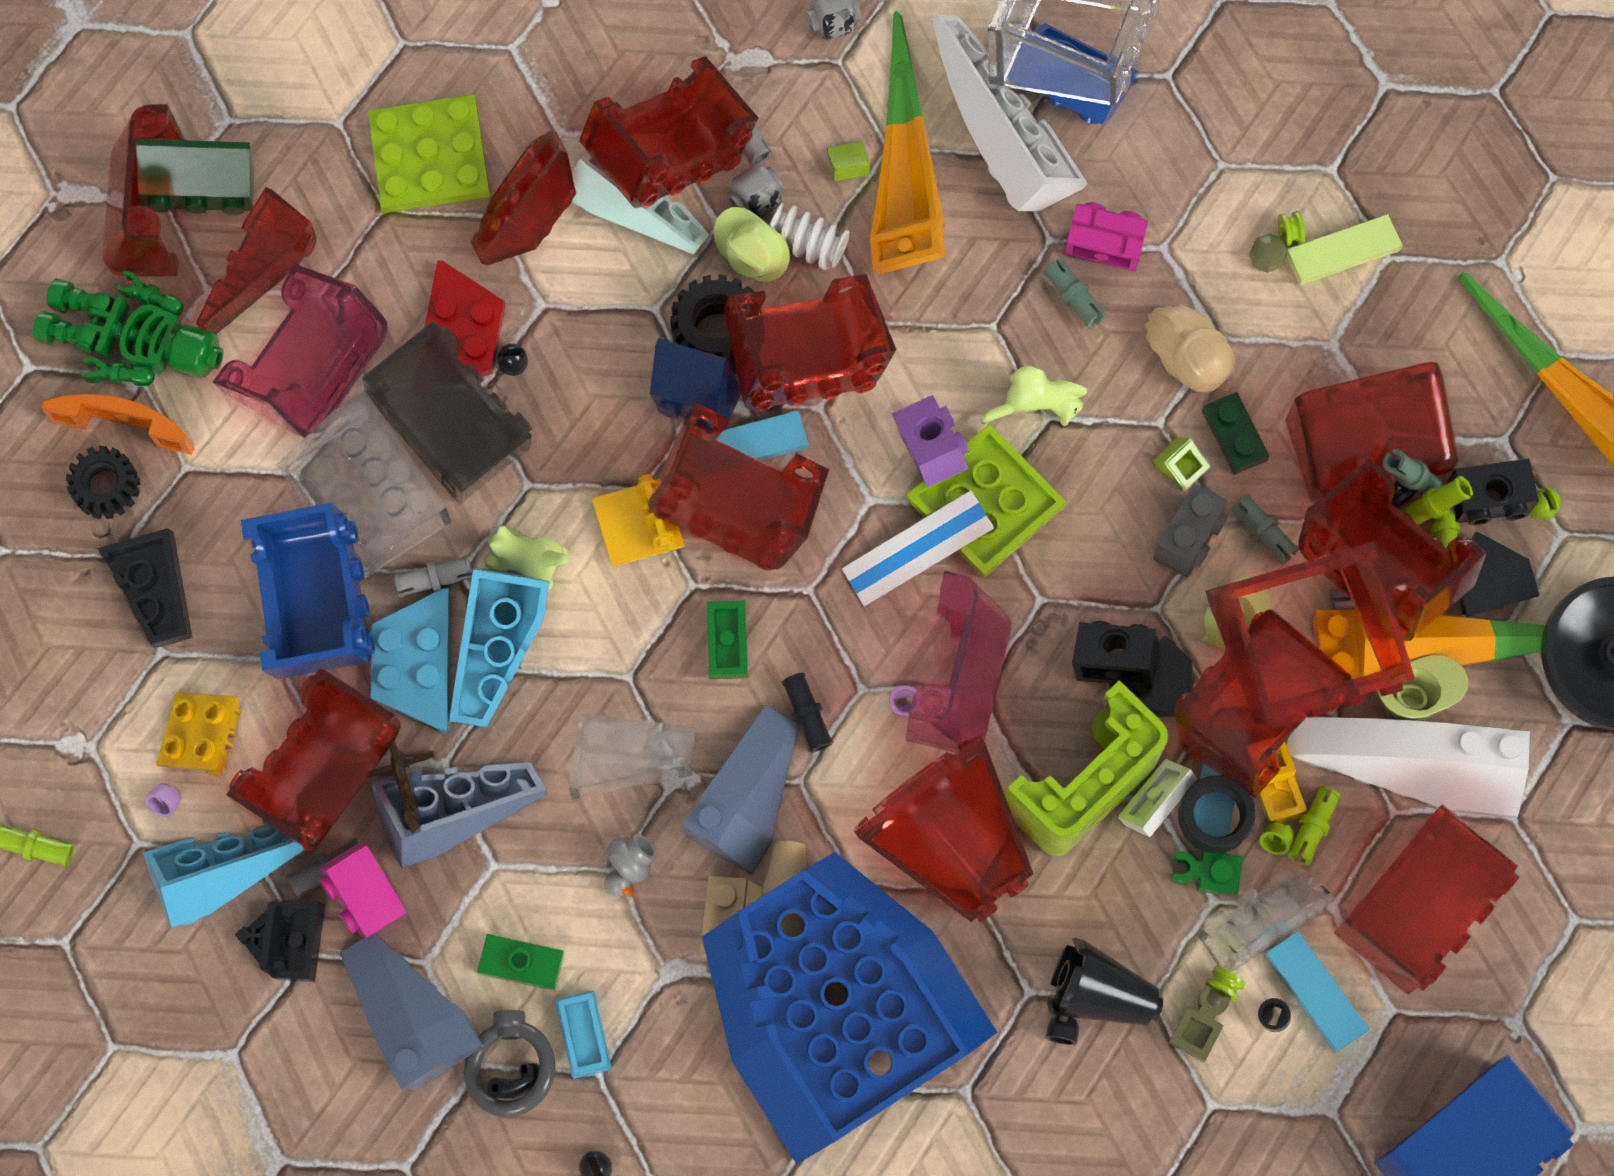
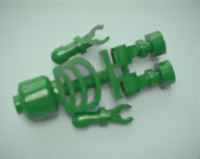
[33,271,224,386]

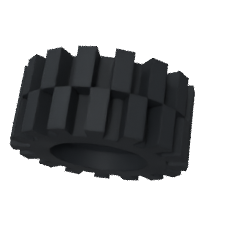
[66,446,140,519]

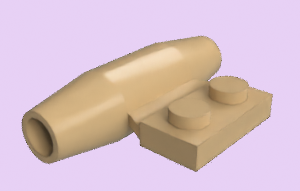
[700,841,808,956]

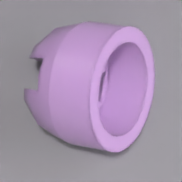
[889,685,921,717]
[145,783,181,817]

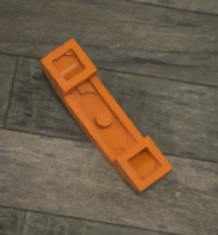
[41,394,194,455]

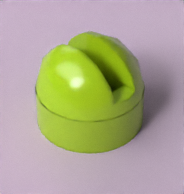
[1531,487,1562,520]
[1260,821,1294,856]

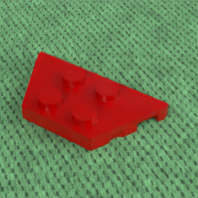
[412,260,505,396]

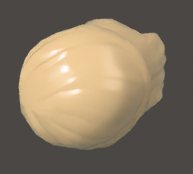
[1144,304,1235,393]

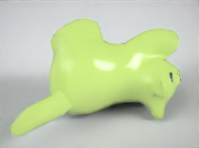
[980,366,1088,426]
[485,526,569,591]

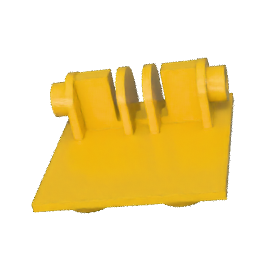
[592,474,685,568]
[156,692,242,777]

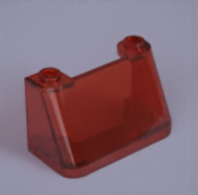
[103,104,185,277]
[1285,362,1459,503]

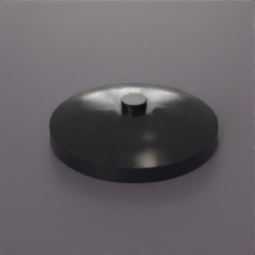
[1541,577,1614,731]

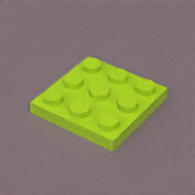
[368,94,491,214]
[906,424,1067,579]

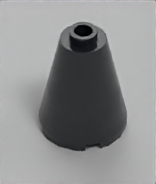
[1047,937,1163,1026]

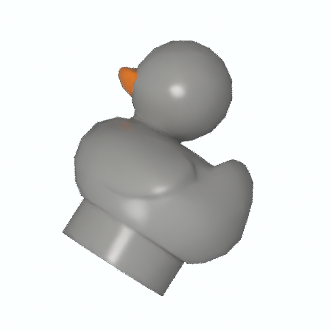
[604,834,657,897]

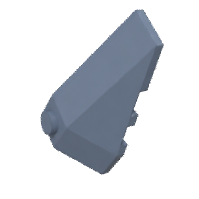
[683,705,799,875]
[371,762,547,868]
[340,933,484,1089]

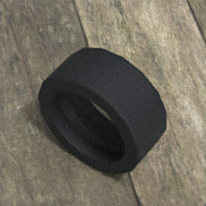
[1178,776,1256,853]

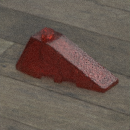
[196,187,317,335]

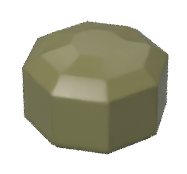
[1249,233,1288,273]

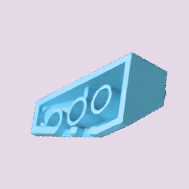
[449,567,550,727]
[143,819,315,928]

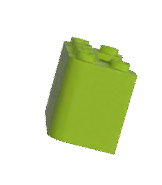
[1001,681,1168,856]

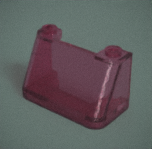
[213,264,388,439]
[906,571,1012,755]

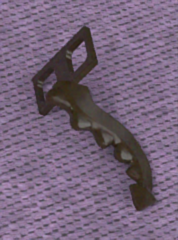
[365,740,436,833]

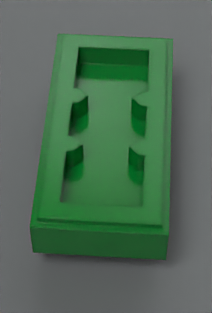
[477,934,564,991]

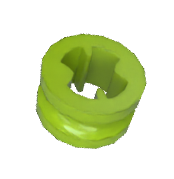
[1278,211,1305,246]
[1205,966,1246,1002]

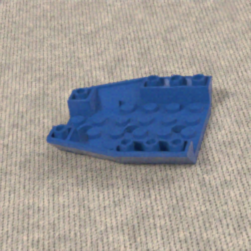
[702,852,998,1164]

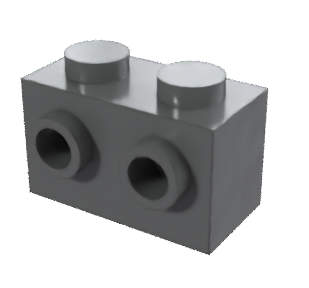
[1153,483,1228,577]

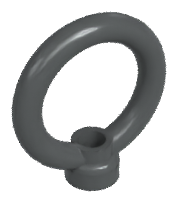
[464,1010,556,1117]

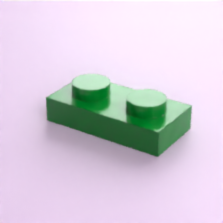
[707,600,748,680]

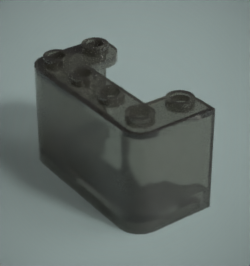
[362,321,532,504]

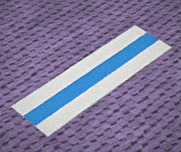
[842,490,994,607]

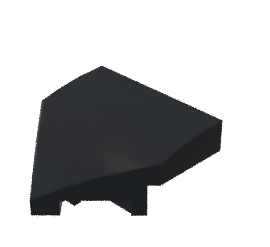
[1452,532,1540,616]
[1109,636,1195,720]
[235,900,325,982]

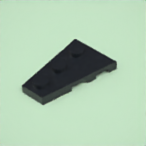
[97,528,193,648]

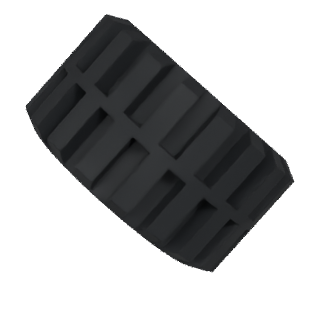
[670,274,764,374]

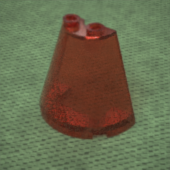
[854,736,1034,922]

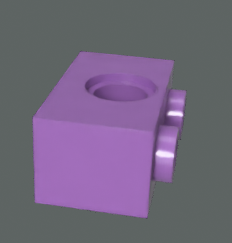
[892,395,969,488]

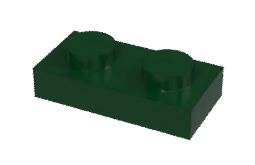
[1202,392,1270,475]

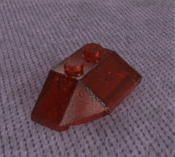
[471,129,576,266]

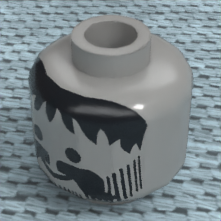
[806,0,862,40]
[728,165,785,218]

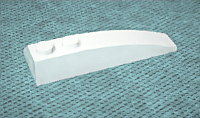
[932,14,1088,211]
[1286,717,1530,818]

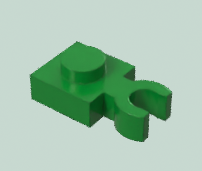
[1171,851,1243,898]

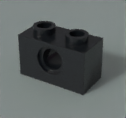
[1447,458,1539,526]
[1072,621,1159,688]

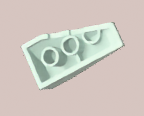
[559,131,710,255]

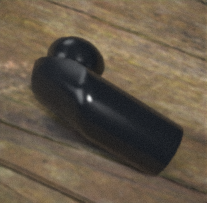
[487,1063,539,1099]

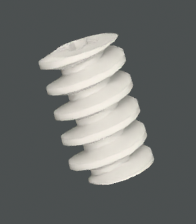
[769,203,850,270]

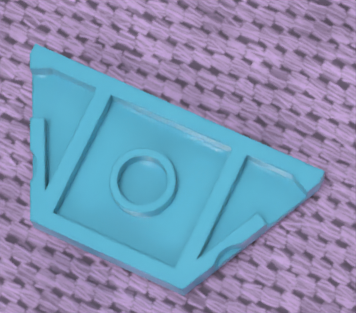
[370,588,450,734]

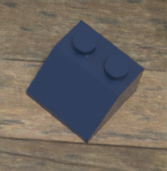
[650,338,742,430]

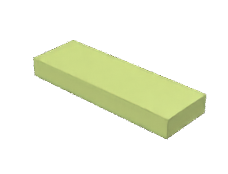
[1286,214,1403,286]

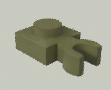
[1168,985,1230,1063]

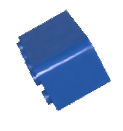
[241,503,375,680]
[1374,1055,1575,1176]

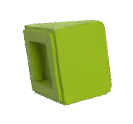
[827,141,870,182]
[1153,437,1211,491]

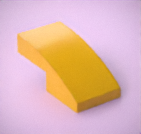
[1246,736,1307,824]

